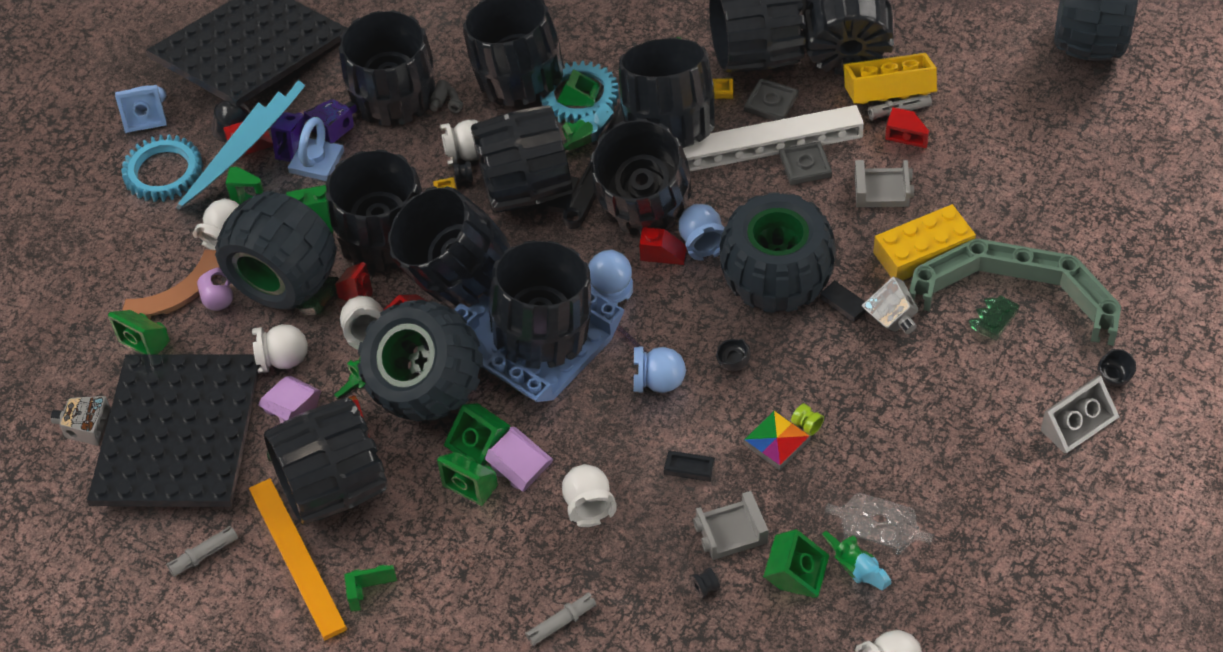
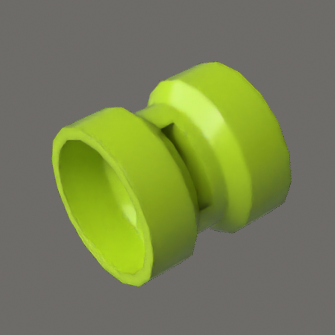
[791,403,824,436]

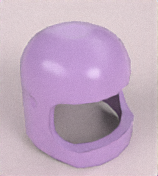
[197,268,233,311]

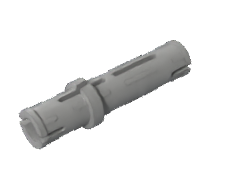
[868,94,932,120]
[166,526,238,577]
[525,592,597,647]

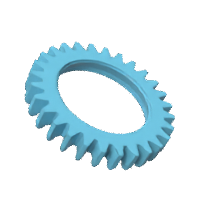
[540,61,619,123]
[121,134,204,202]

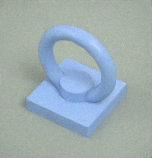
[115,85,167,133]
[288,117,344,181]

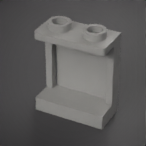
[854,160,914,207]
[693,491,769,560]

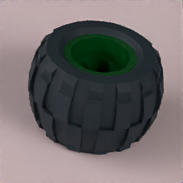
[1054,0,1138,61]
[215,192,337,310]
[720,192,836,313]
[357,300,483,422]

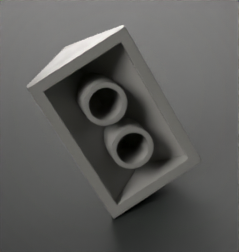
[1041,376,1119,453]

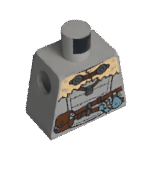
[862,276,918,334]
[51,396,111,446]

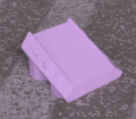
[258,376,321,423]
[485,427,553,492]

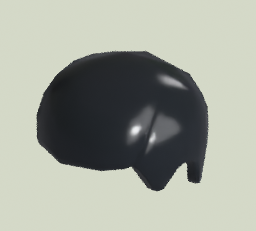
[716,338,751,372]
[1097,349,1136,387]

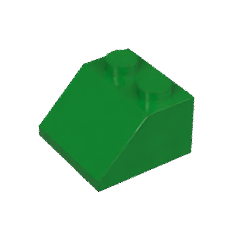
[286,185,334,234]
[108,310,170,355]
[443,403,512,466]
[437,452,498,506]
[763,529,830,598]

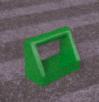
[557,69,601,106]
[226,167,264,205]

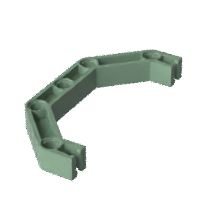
[909,239,1121,346]

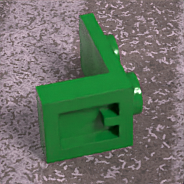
[344,565,397,612]

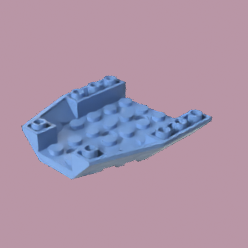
[454,290,624,402]

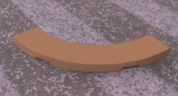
[122,250,220,319]

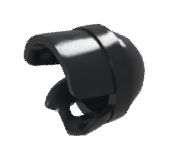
[211,100,251,142]

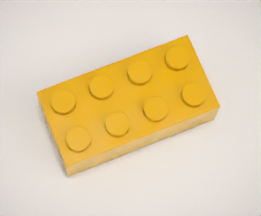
[844,53,937,104]
[873,204,976,281]

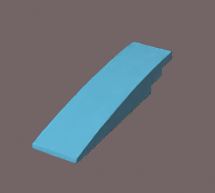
[176,80,305,210]

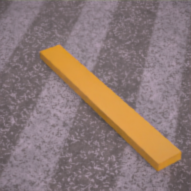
[249,478,347,641]

